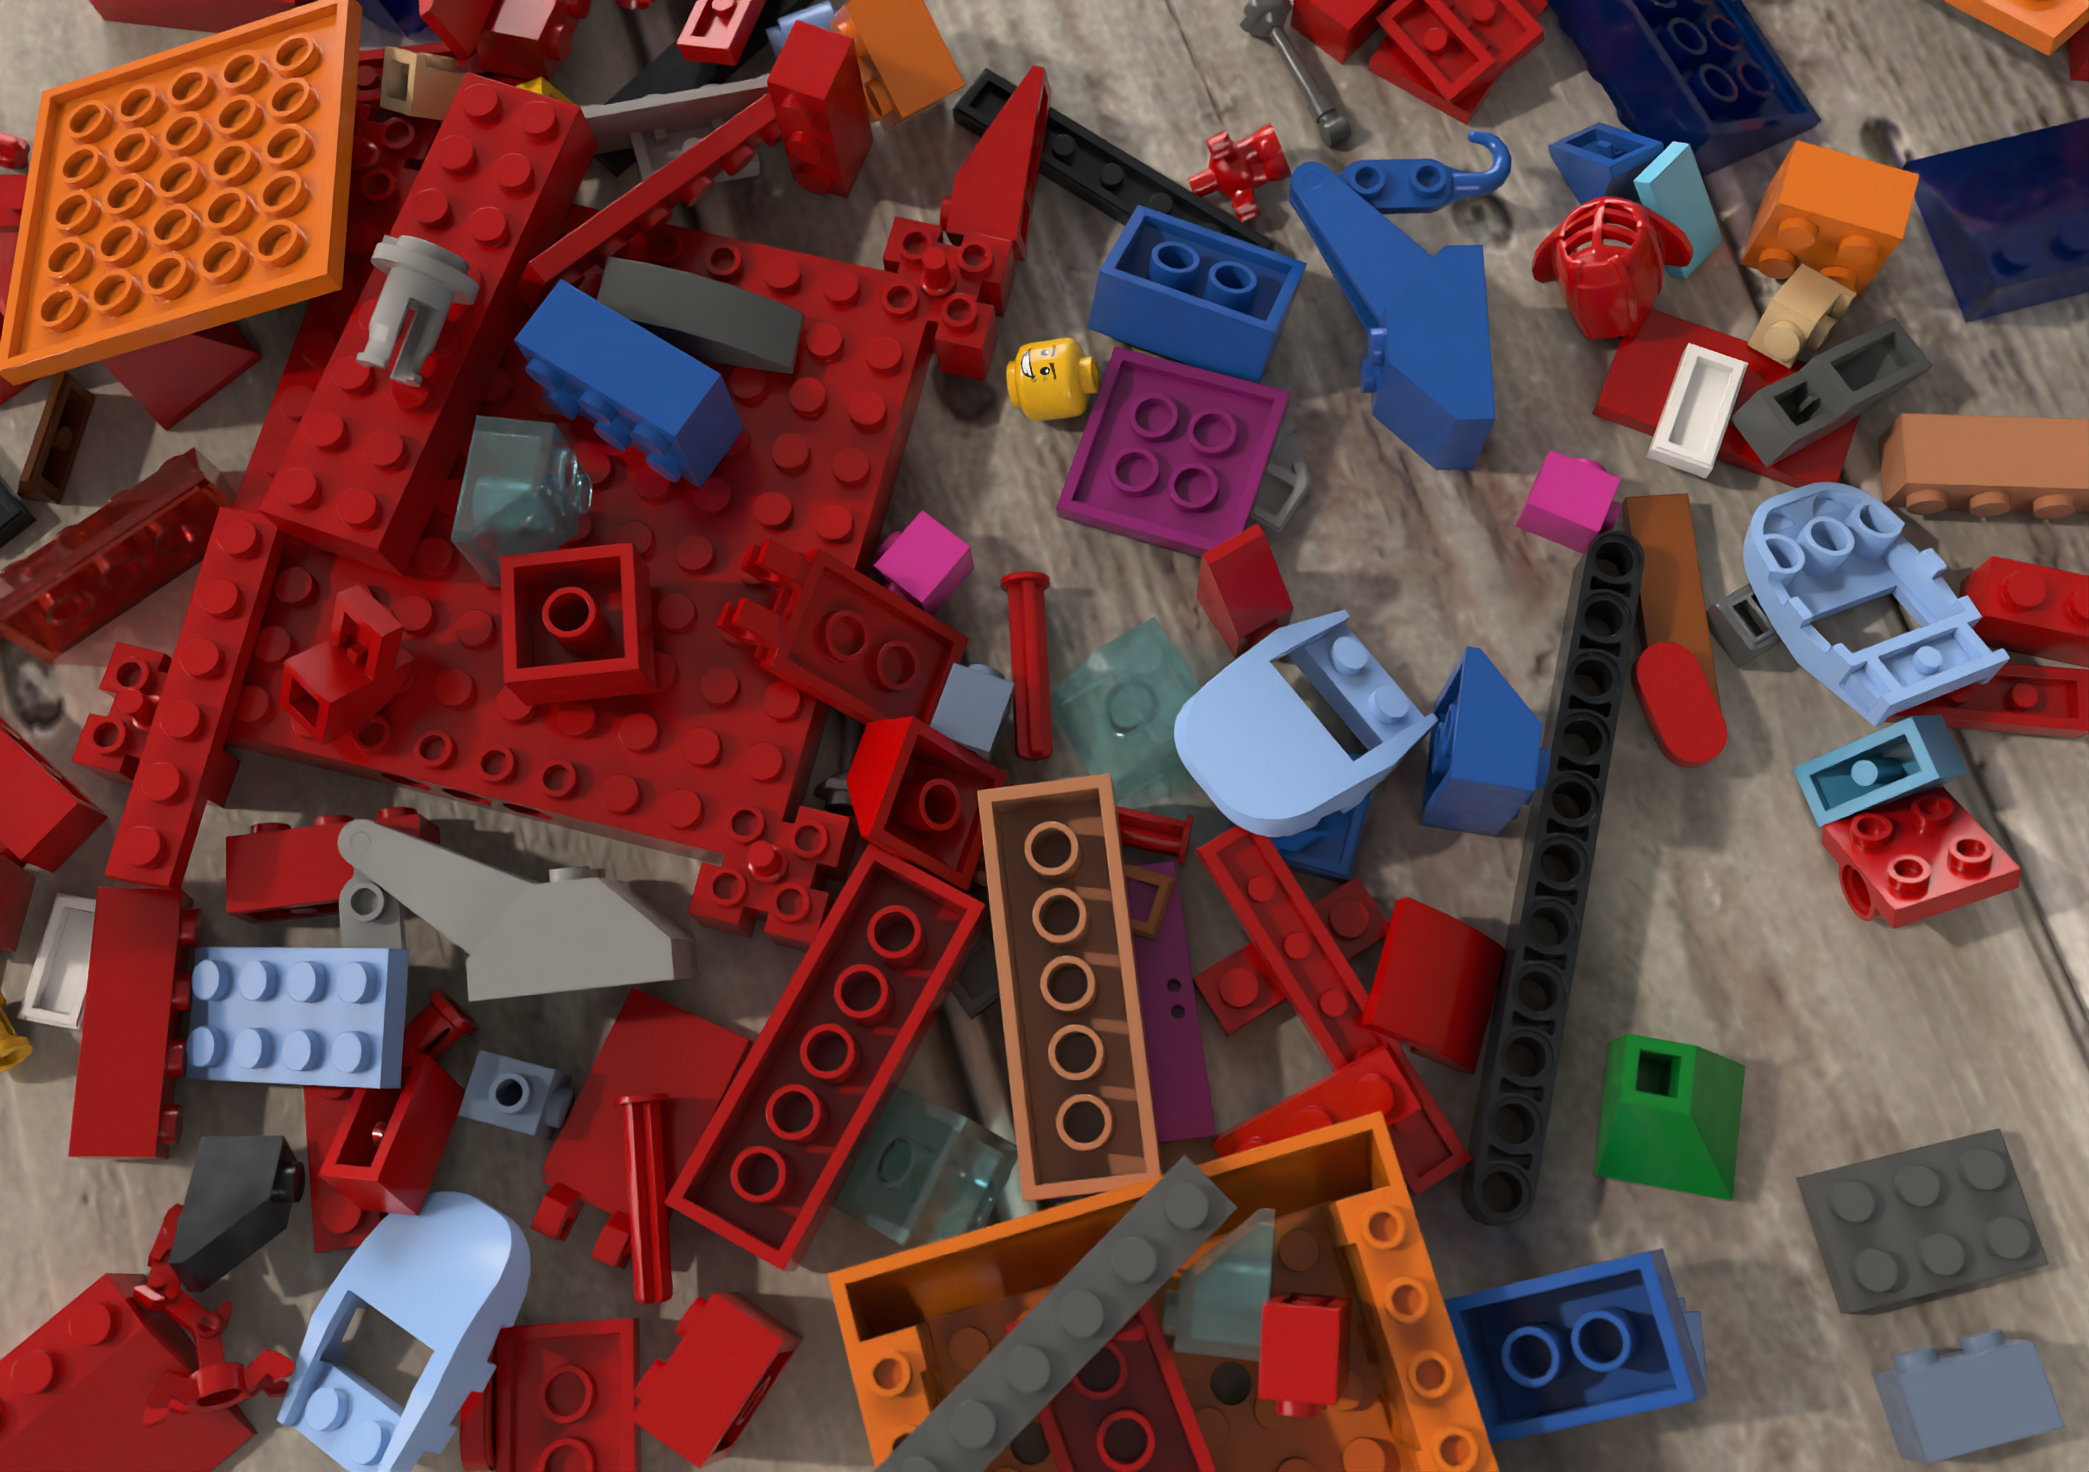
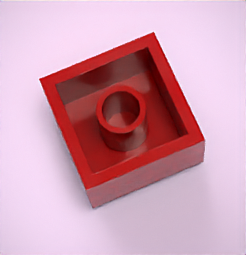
[500,542,656,706]
[629,1292,804,1469]

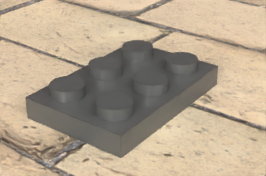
[1796,1128,2049,1314]

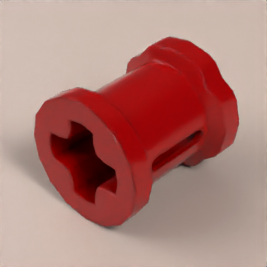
[403,988,479,1061]

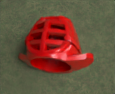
[1532,196,1694,342]

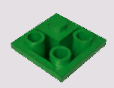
[1593,1033,1745,1201]

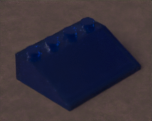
[1547,0,1822,177]
[1902,117,2089,323]

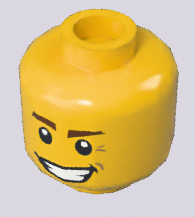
[1006,337,1100,422]

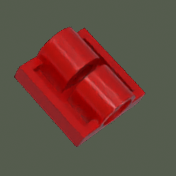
[1822,786,2021,929]

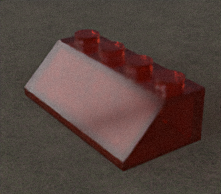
[0,447,237,664]

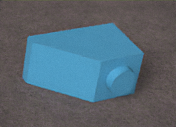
[1793,715,1969,828]

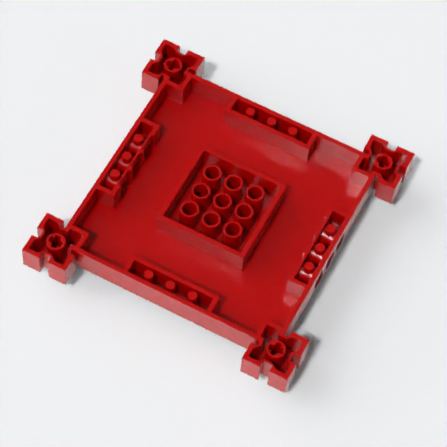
[71,102,1015,952]

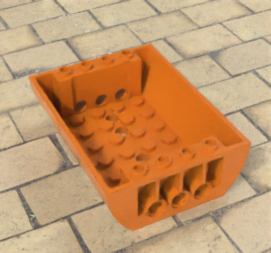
[827,1111,1499,1472]

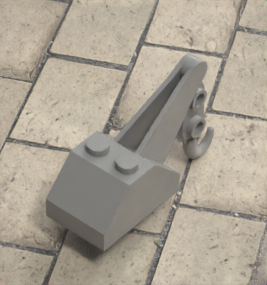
[338,819,699,1002]

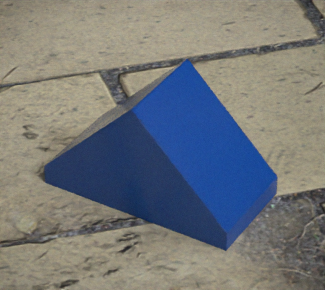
[1548,122,1664,205]

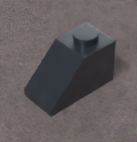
[168,1136,306,1292]

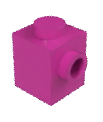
[1515,450,1623,554]
[874,510,974,616]

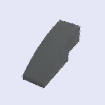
[597,256,805,374]
[1730,318,1933,467]

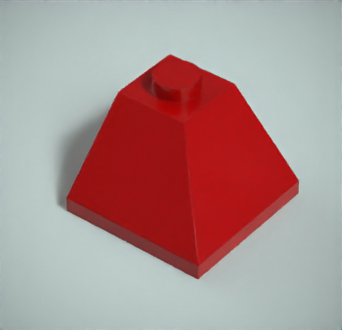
[100,322,263,431]
[846,716,1008,892]

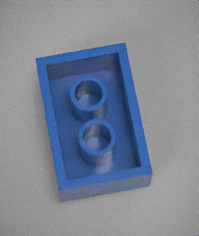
[514,279,744,489]
[1443,1248,1708,1444]

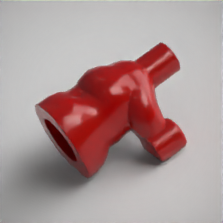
[1187,123,1292,224]

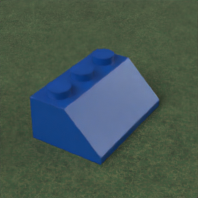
[1087,205,1307,384]
[1419,646,1550,837]

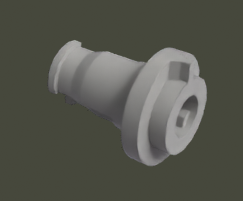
[355,235,480,387]

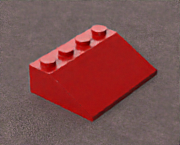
[0,1273,258,1472]

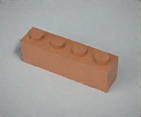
[1878,413,2089,519]

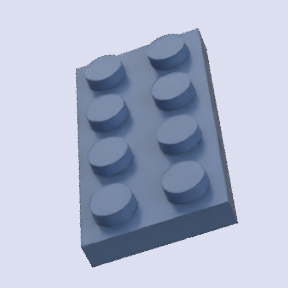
[185,947,409,1088]

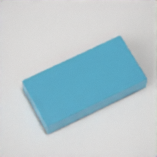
[1633,141,1724,279]

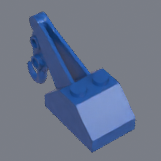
[1288,130,1512,470]

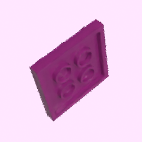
[1056,347,1290,557]

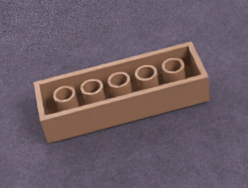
[977,773,1164,1201]

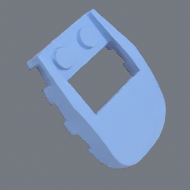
[1743,482,2010,727]
[1174,610,1439,838]
[277,1191,531,1472]

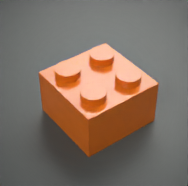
[829,0,966,132]
[1740,140,1920,299]

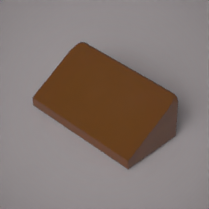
[17,371,95,505]

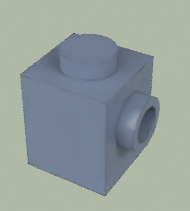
[930,663,1015,764]
[458,1050,574,1141]

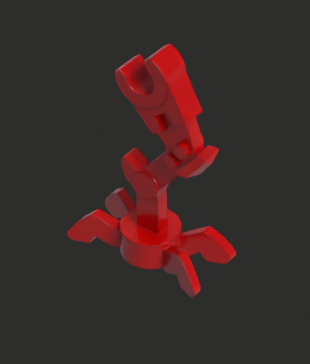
[133,1203,295,1428]

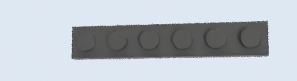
[874,1155,1237,1472]

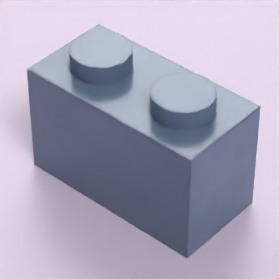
[1872,1329,2065,1464]

